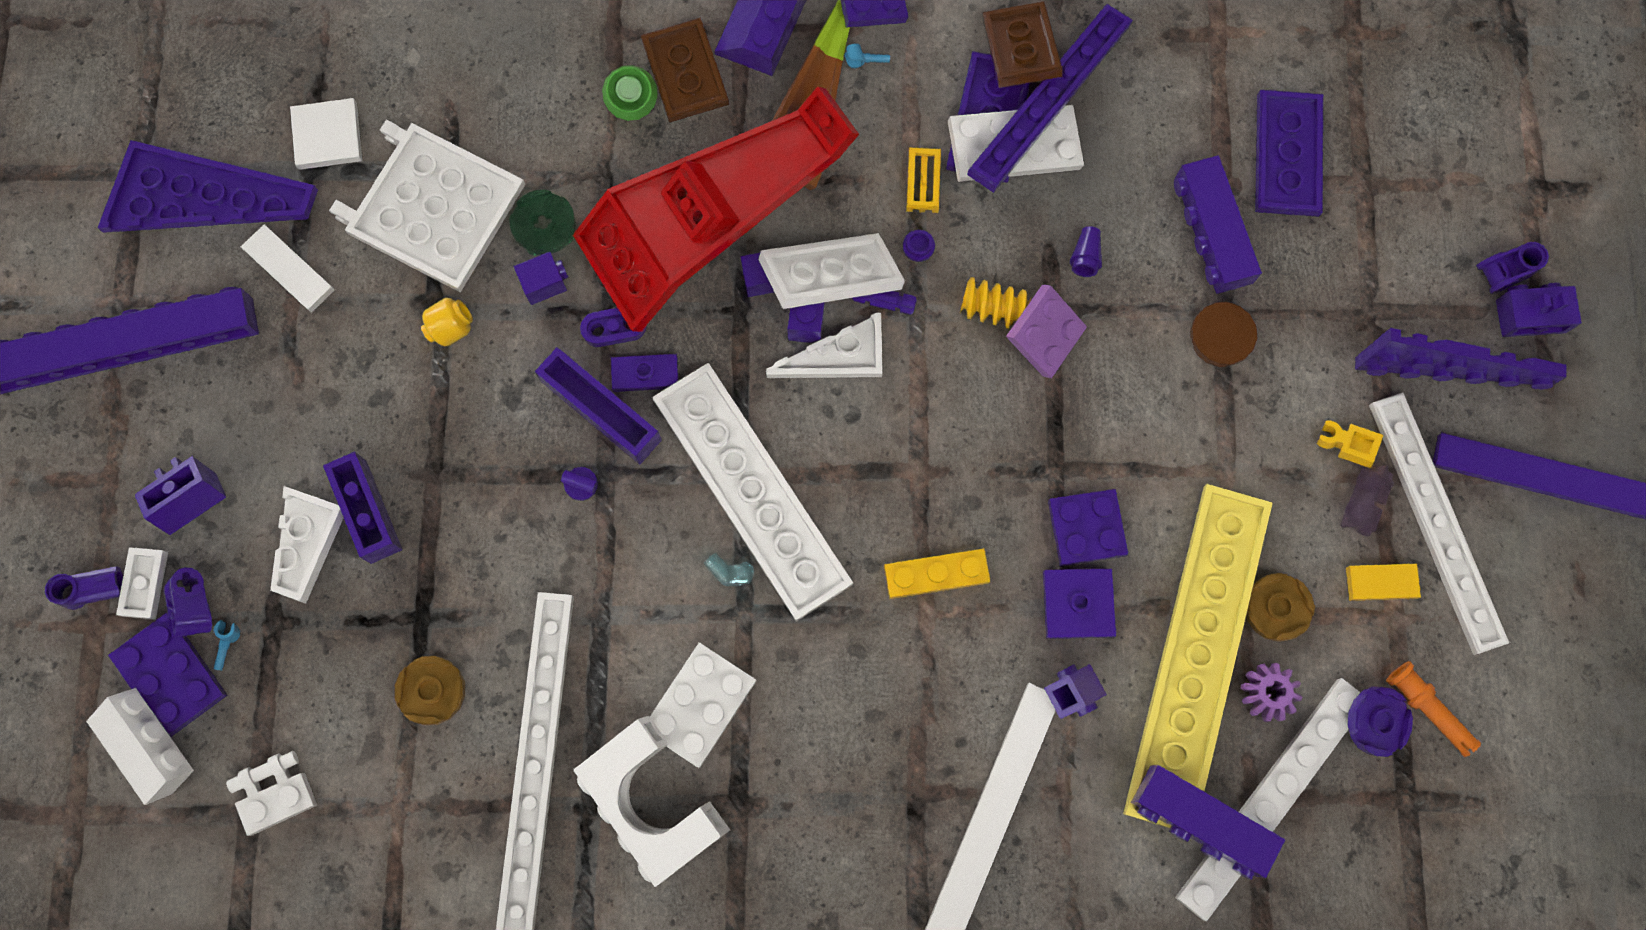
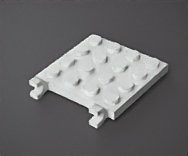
[329,120,525,292]

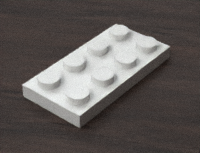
[948,105,1084,182]
[758,233,905,309]

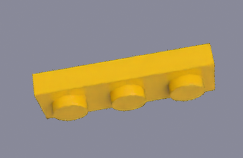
[884,549,990,599]

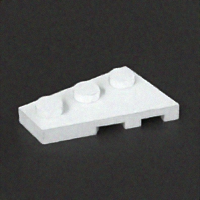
[270,486,344,604]

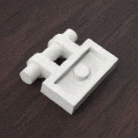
[226,751,317,836]

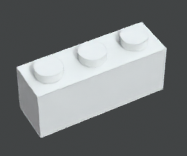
[86,688,194,805]

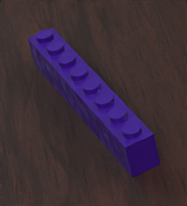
[0,287,259,394]

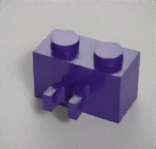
[1496,283,1582,337]
[135,456,226,535]

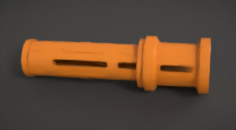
[1386,661,1481,757]

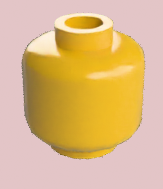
[421,298,473,346]

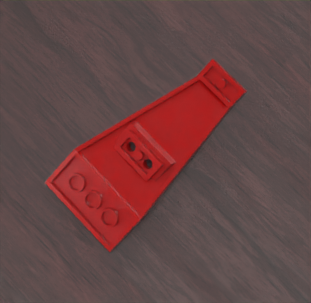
[573,86,859,332]

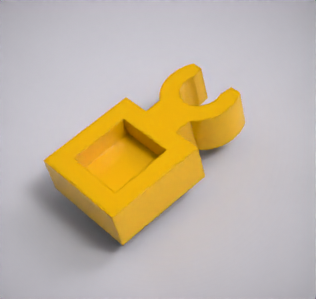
[1317,420,1383,468]

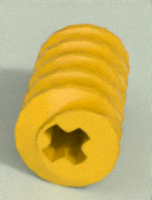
[959,277,1031,329]

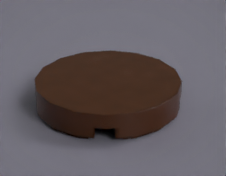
[1190,302,1257,367]

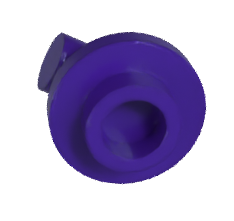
[561,467,598,501]

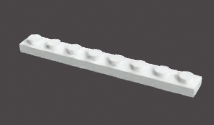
[1175,678,1360,922]

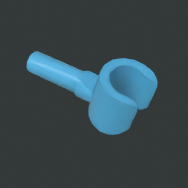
[844,43,890,69]
[213,620,240,671]

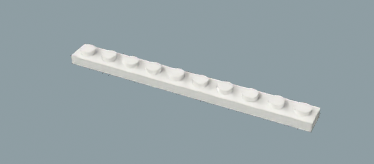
[496,592,574,930]

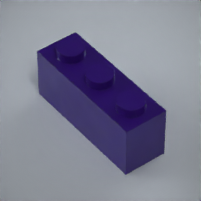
[323,451,403,564]

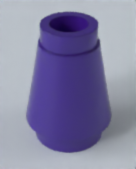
[1070,226,1102,277]

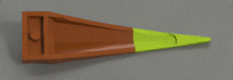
[772,0,850,190]

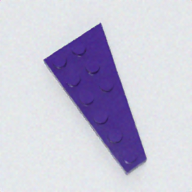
[98,140,318,233]
[1355,328,1567,389]

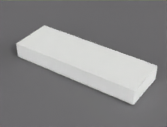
[241,224,335,313]

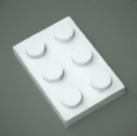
[650,643,757,768]

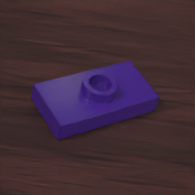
[611,354,679,392]

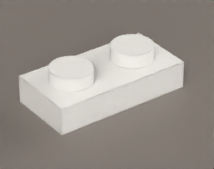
[116,547,168,620]

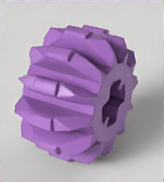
[1240,663,1303,722]

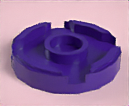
[1347,686,1413,757]

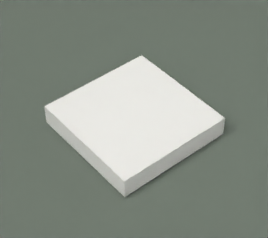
[290,98,362,170]

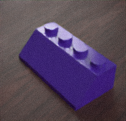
[714,0,806,76]

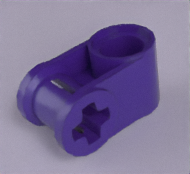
[1476,242,1549,294]
[164,567,212,638]

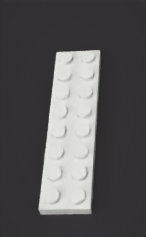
[652,363,853,622]

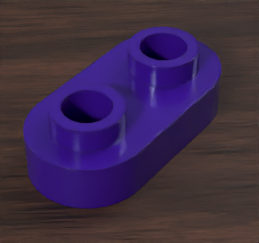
[580,308,647,347]

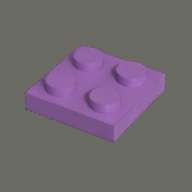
[1006,285,1087,378]

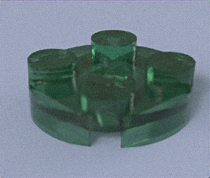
[509,189,576,255]

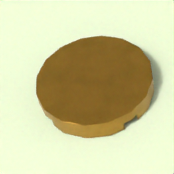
[1246,573,1315,642]
[395,656,465,725]

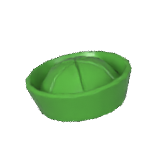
[602,65,658,121]

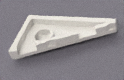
[766,313,882,378]

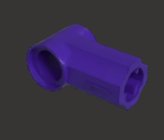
[45,566,123,610]

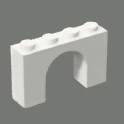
[573,716,730,887]

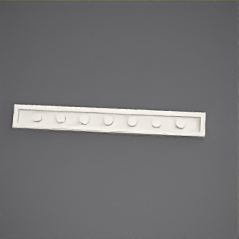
[1369,393,1509,655]
[925,683,1055,930]

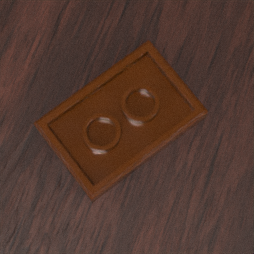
[982,1,1062,88]
[641,17,729,123]

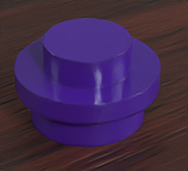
[903,230,935,262]

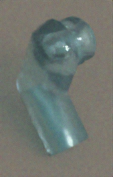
[704,553,755,586]

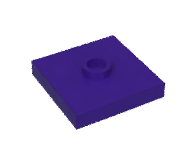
[1043,569,1116,639]

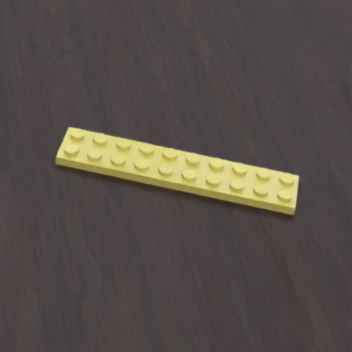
[1123,484,1272,828]

